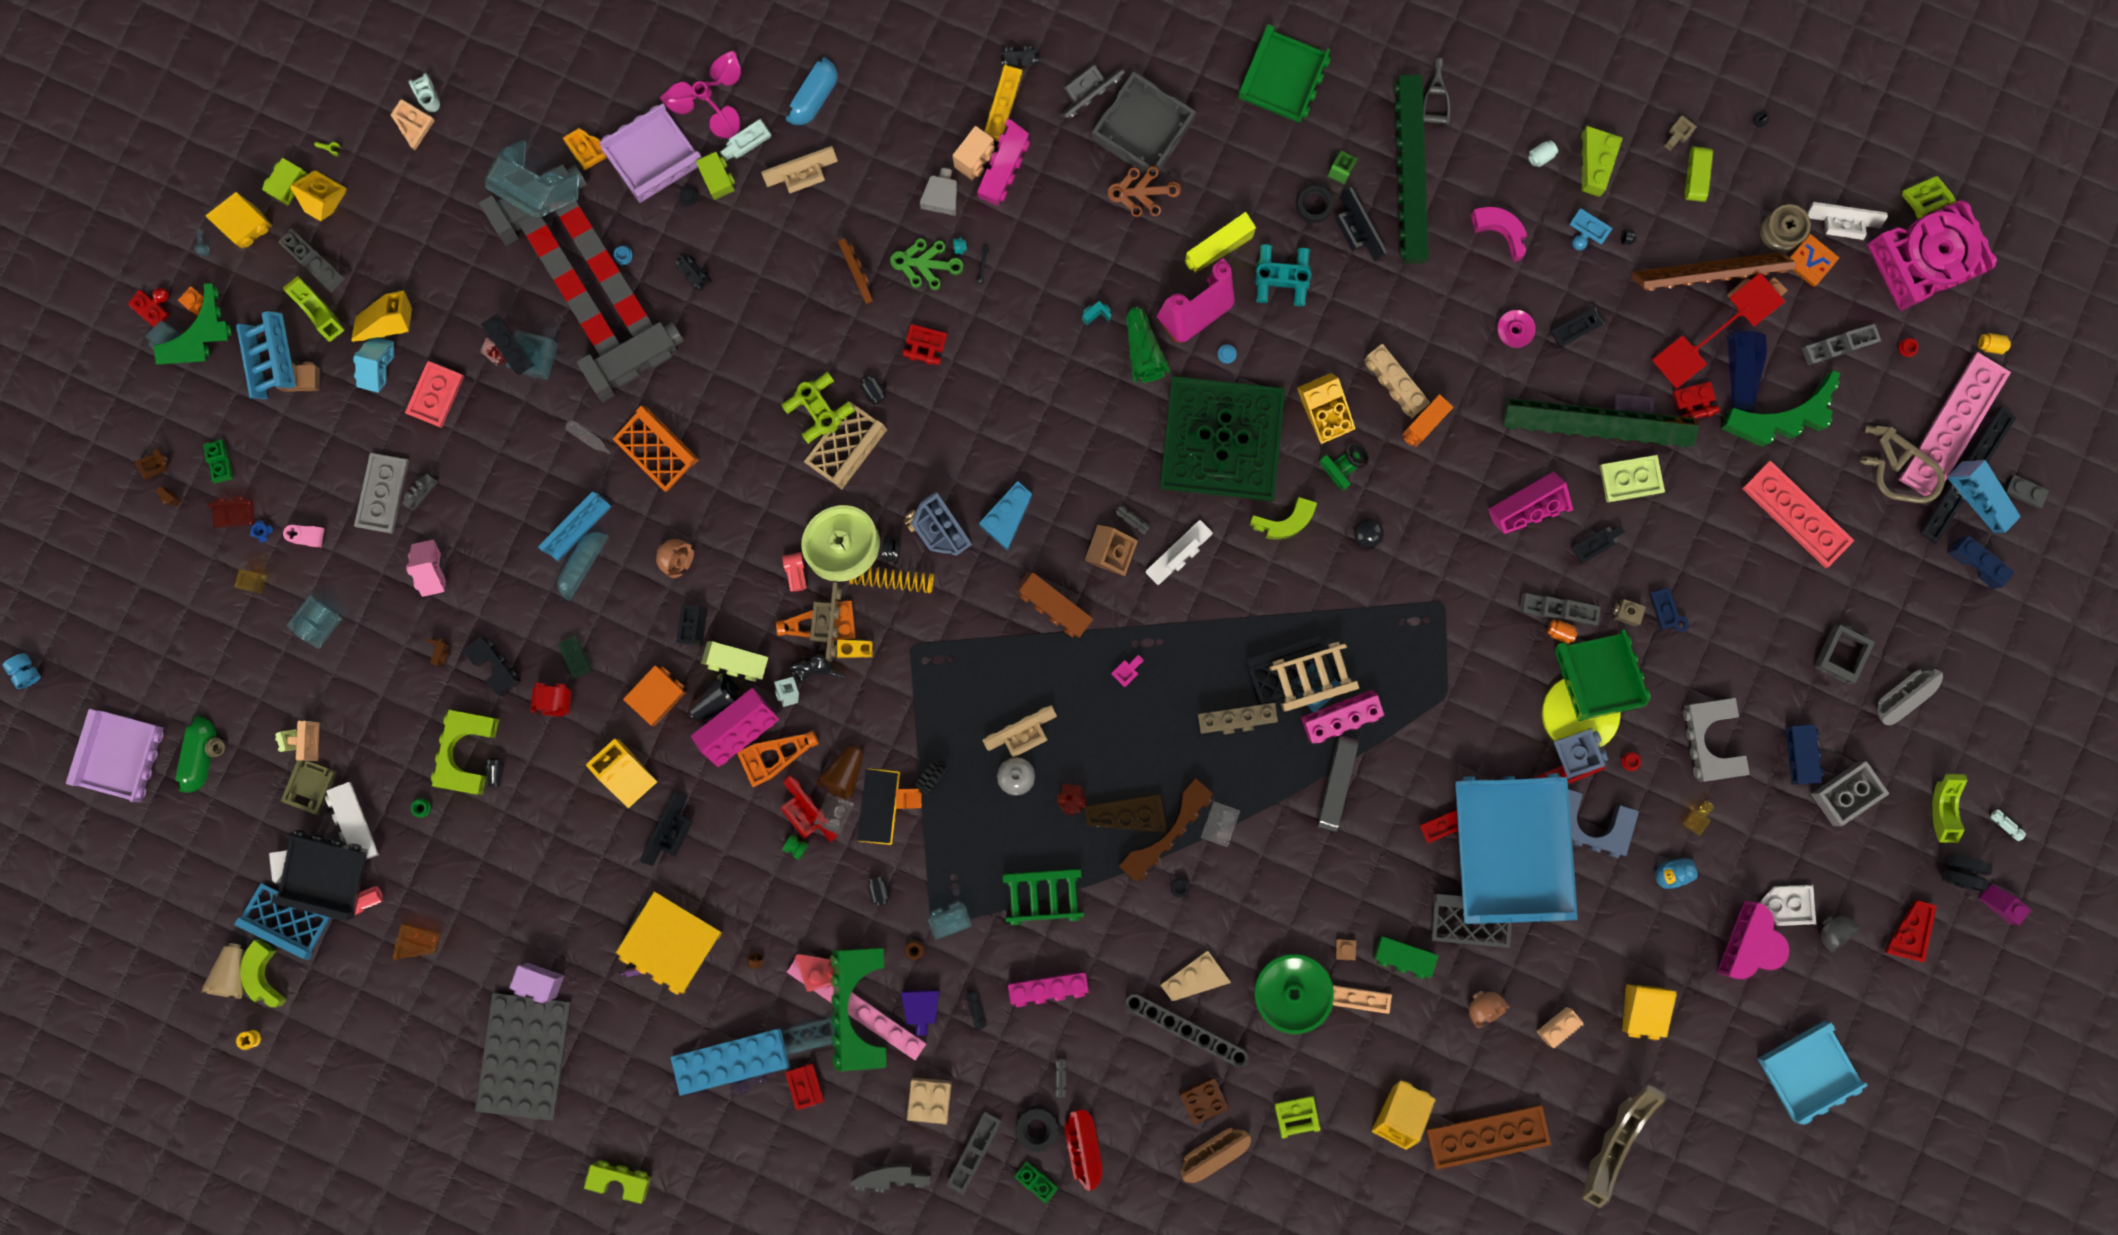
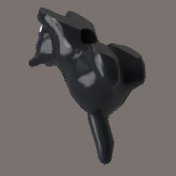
[789,650,846,683]

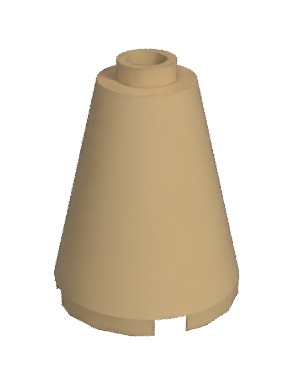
[201,943,244,999]

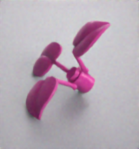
[660,51,741,139]

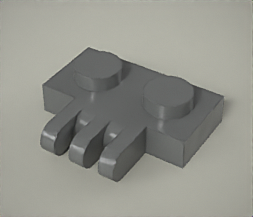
[402,474,438,511]

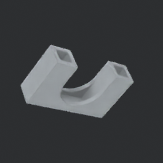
[1683,698,1750,782]

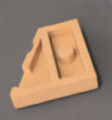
[391,99,435,150]

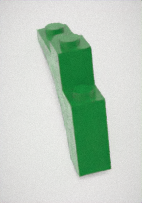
[153,283,232,365]

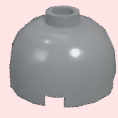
[997,757,1035,796]

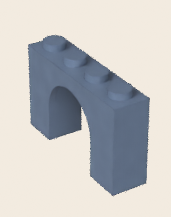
[1568,789,1639,859]

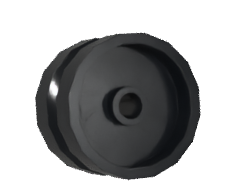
[1942,854,1993,892]

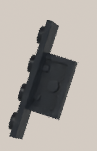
[1335,187,1387,262]
[640,791,693,866]

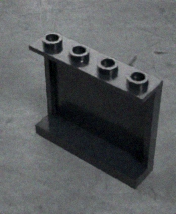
[271,830,368,921]

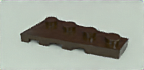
[1084,794,1167,833]

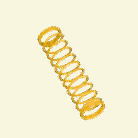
[849,567,934,594]

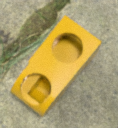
[837,640,873,658]

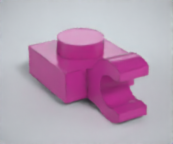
[1111,655,1144,687]

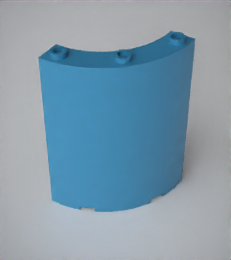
[1456,774,1578,924]

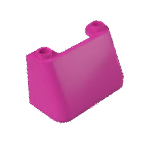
[1157,258,1235,342]

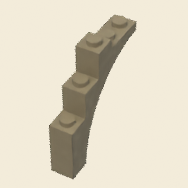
[1582,1085,1666,1208]

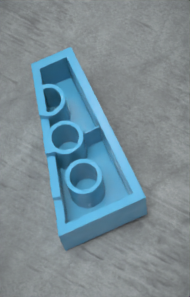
[1947,460,2021,533]

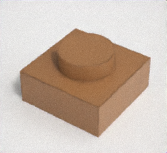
[1335,939,1356,960]

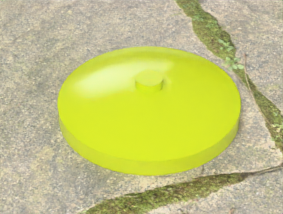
[1542,679,1620,747]

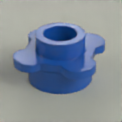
[250,520,273,543]

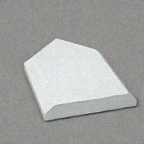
[1759,885,1816,926]

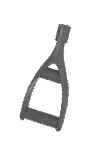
[1423,58,1450,125]

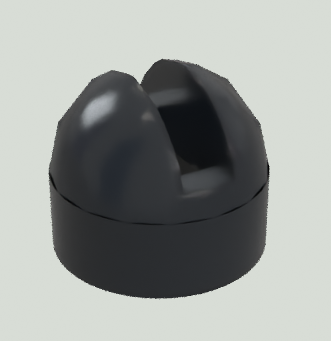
[1752,111,1770,128]
[1620,229,1637,245]

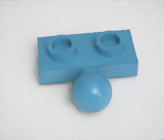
[1569,208,1613,250]

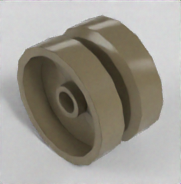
[1760,204,1811,252]

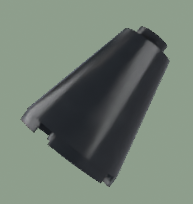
[688,673,742,721]

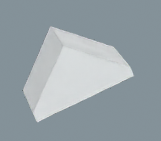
[269,851,287,883]

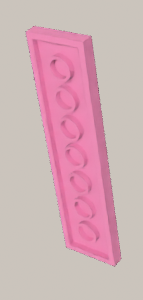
[1899,353,2011,496]

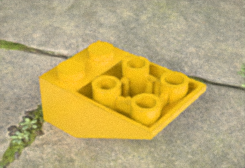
[351,291,412,342]
[1297,373,1356,444]
[586,739,657,808]

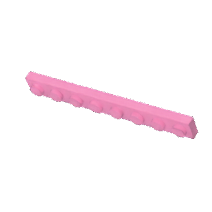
[787,960,927,1060]

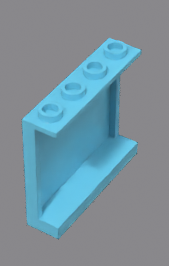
[1757,1021,1868,1125]

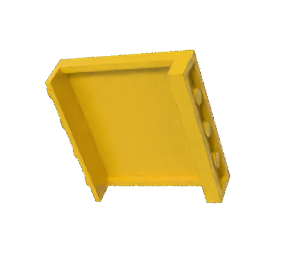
[616,892,722,995]

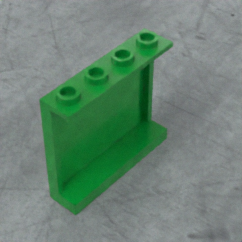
[1238,25,1331,123]
[1555,629,1650,722]

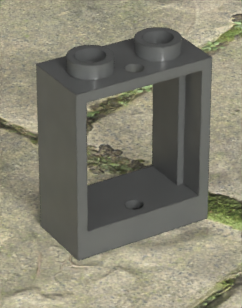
[1814,624,1875,684]

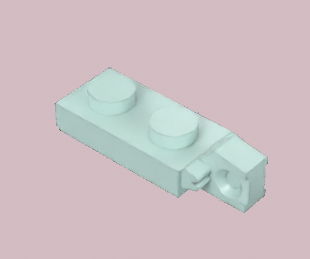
[720,120,772,161]

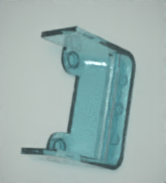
[485,140,579,217]

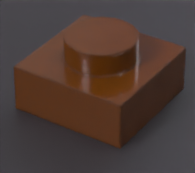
[155,486,182,507]

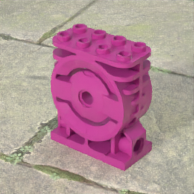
[1867,200,1997,311]

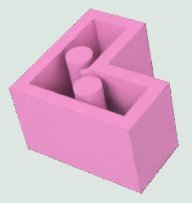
[406,539,446,597]

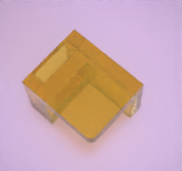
[234,569,267,594]

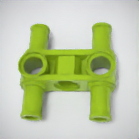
[781,372,855,444]

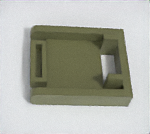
[281,760,336,815]

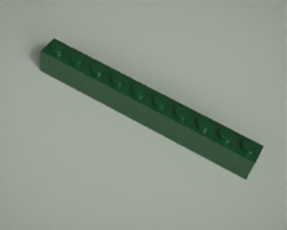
[1394,75,1429,264]
[1501,398,1700,447]

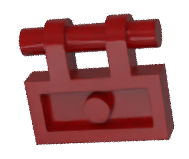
[903,324,948,365]
[1672,382,1720,420]

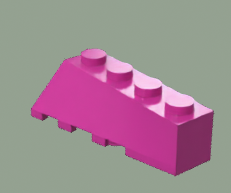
[977,119,1031,207]
[1488,472,1573,534]

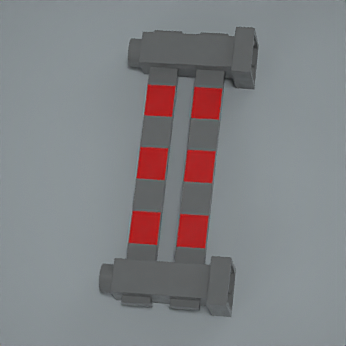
[479,165,684,403]

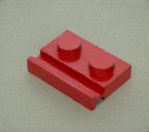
[785,1063,825,1111]

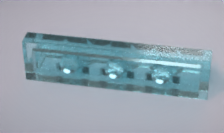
[781,1018,834,1055]

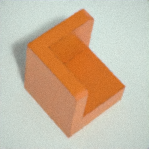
[896,789,922,809]

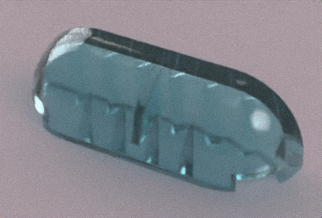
[557,532,609,602]

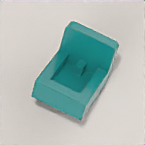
[1082,301,1112,325]

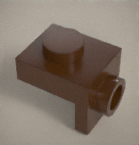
[135,448,168,480]
[426,636,450,667]

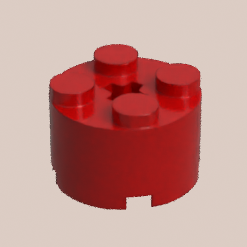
[530,683,572,716]

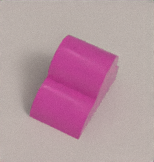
[1717,901,1789,979]

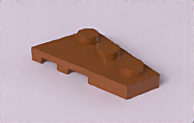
[838,238,873,304]

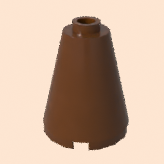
[817,745,864,801]

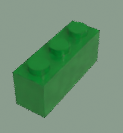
[1373,936,1439,980]

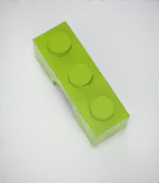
[584,1160,651,1204]

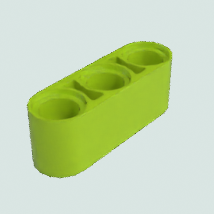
[1685,146,1713,202]

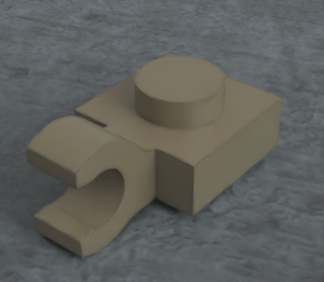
[1664,116,1697,151]

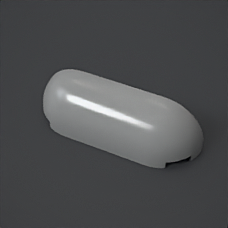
[1877,669,1943,725]

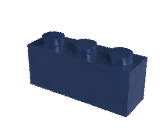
[1785,725,1823,785]

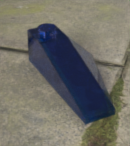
[1727,331,1767,411]

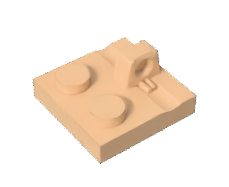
[288,721,320,761]

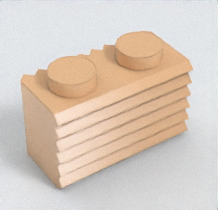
[1537,1007,1583,1048]

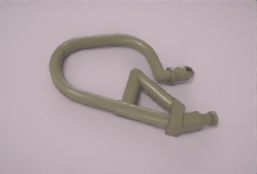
[1860,425,1945,503]

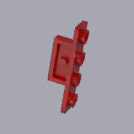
[780,776,838,842]

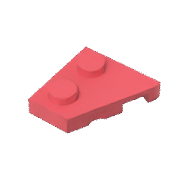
[795,954,833,992]

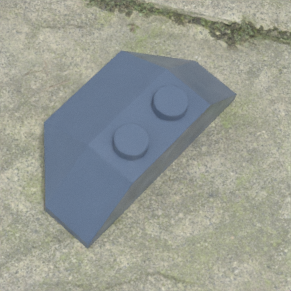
[911,492,972,556]

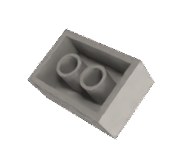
[1811,761,1889,826]

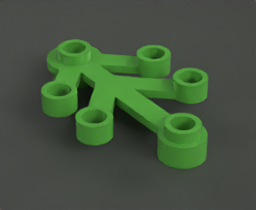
[890,239,963,290]

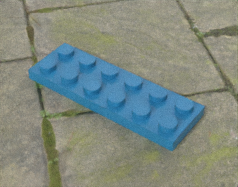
[670,1028,790,1096]

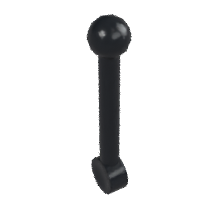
[976,246,989,284]

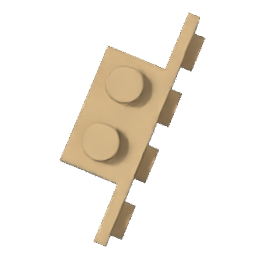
[761,146,838,193]
[983,705,1057,758]

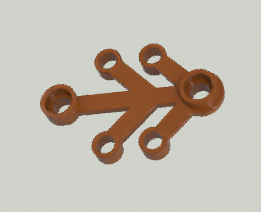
[1108,166,1181,217]

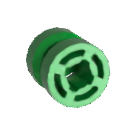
[782,834,809,860]

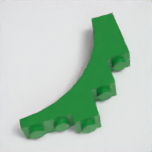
[1720,370,1841,447]

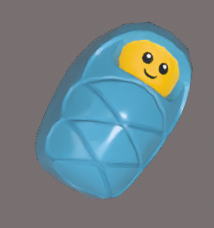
[1655,858,1698,889]

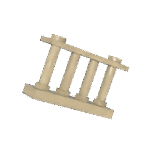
[1269,642,1359,711]

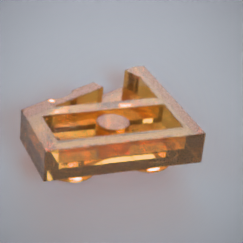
[392,923,441,960]

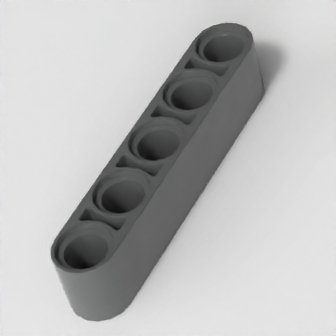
[1317,735,1359,832]

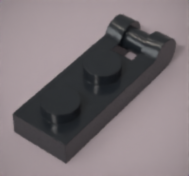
[1550,307,1606,348]

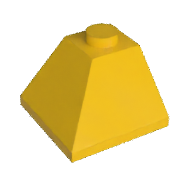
[291,170,347,221]

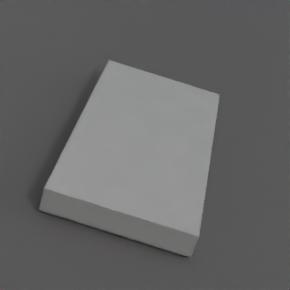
[354,452,409,534]

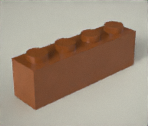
[1016,572,1093,638]

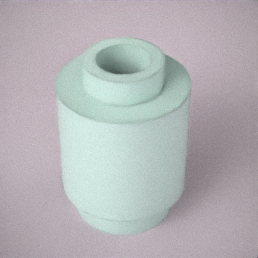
[1529,140,1558,167]

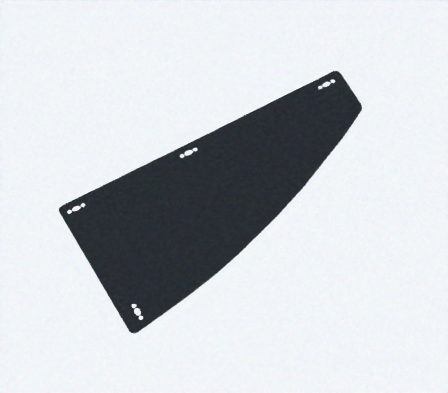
[910,602,1448,926]

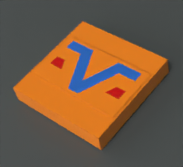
[1789,234,1839,287]

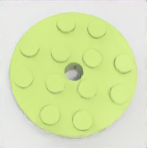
[801,505,880,582]

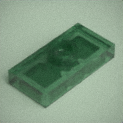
[558,636,592,679]

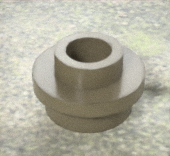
[205,738,225,757]

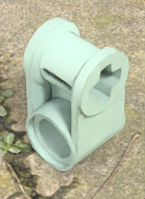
[409,73,440,112]

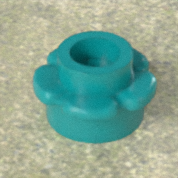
[953,236,966,255]

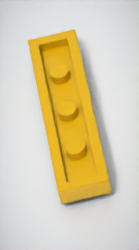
[985,65,1023,141]

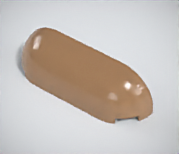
[1180,1128,1251,1183]

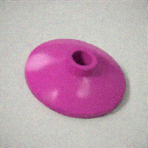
[1497,310,1536,348]

